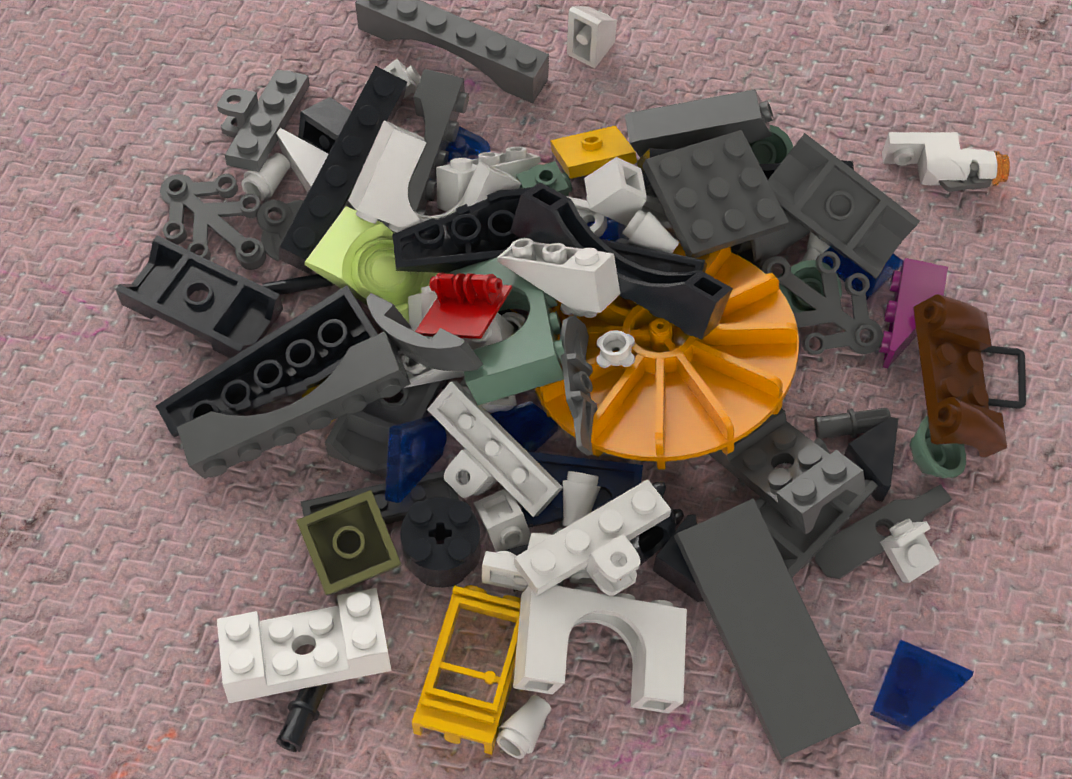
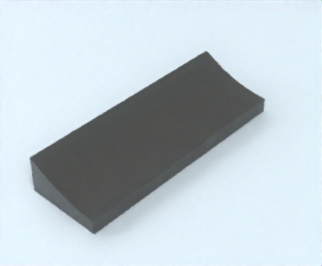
[674,498,861,760]

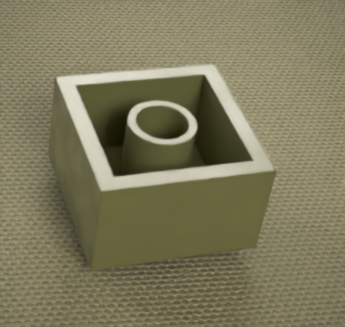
[296,490,402,596]

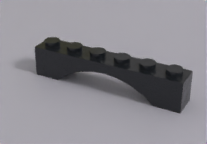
[279,66,407,275]
[510,182,733,340]

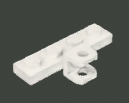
[427,381,563,517]
[514,479,671,596]

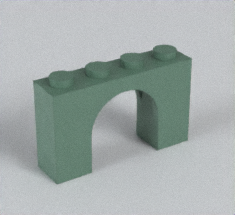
[450,257,564,405]

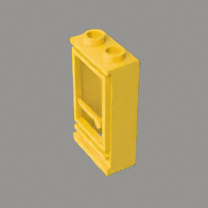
[411,585,521,755]

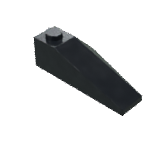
[392,187,532,273]

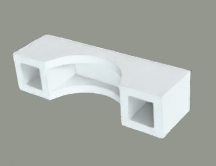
[584,157,678,240]

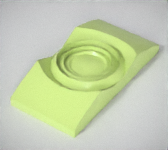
[305,206,450,323]

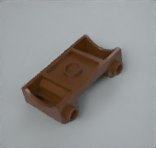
[913,294,1007,458]

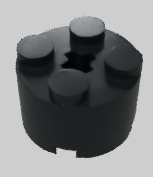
[400,497,481,588]

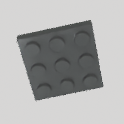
[642,130,789,258]

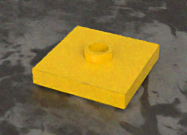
[550,125,637,179]

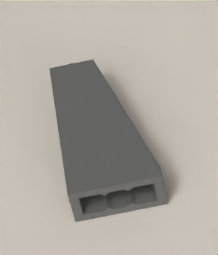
[625,89,774,158]

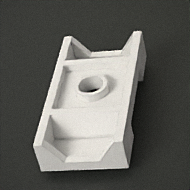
[217,588,392,703]

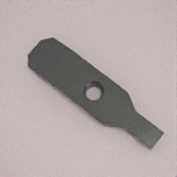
[560,315,598,456]
[815,484,952,579]

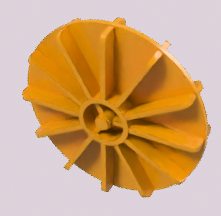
[534,240,799,470]

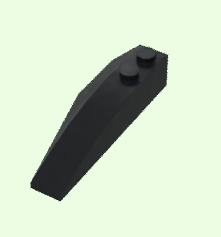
[156,285,378,437]

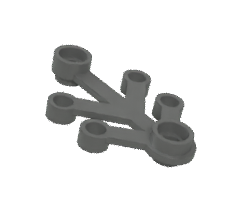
[160,174,266,270]
[760,251,883,355]

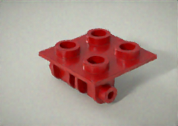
[415,273,512,339]

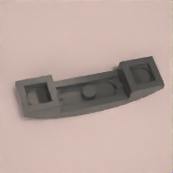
[366,293,483,372]

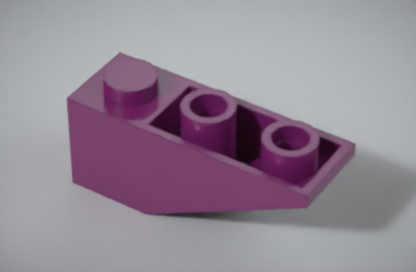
[879,258,948,368]

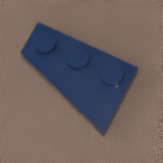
[521,452,643,528]

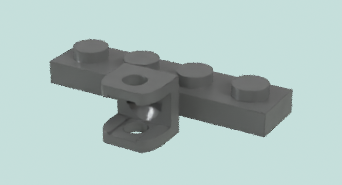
[217,69,310,172]

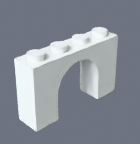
[348,120,521,233]
[513,584,687,714]

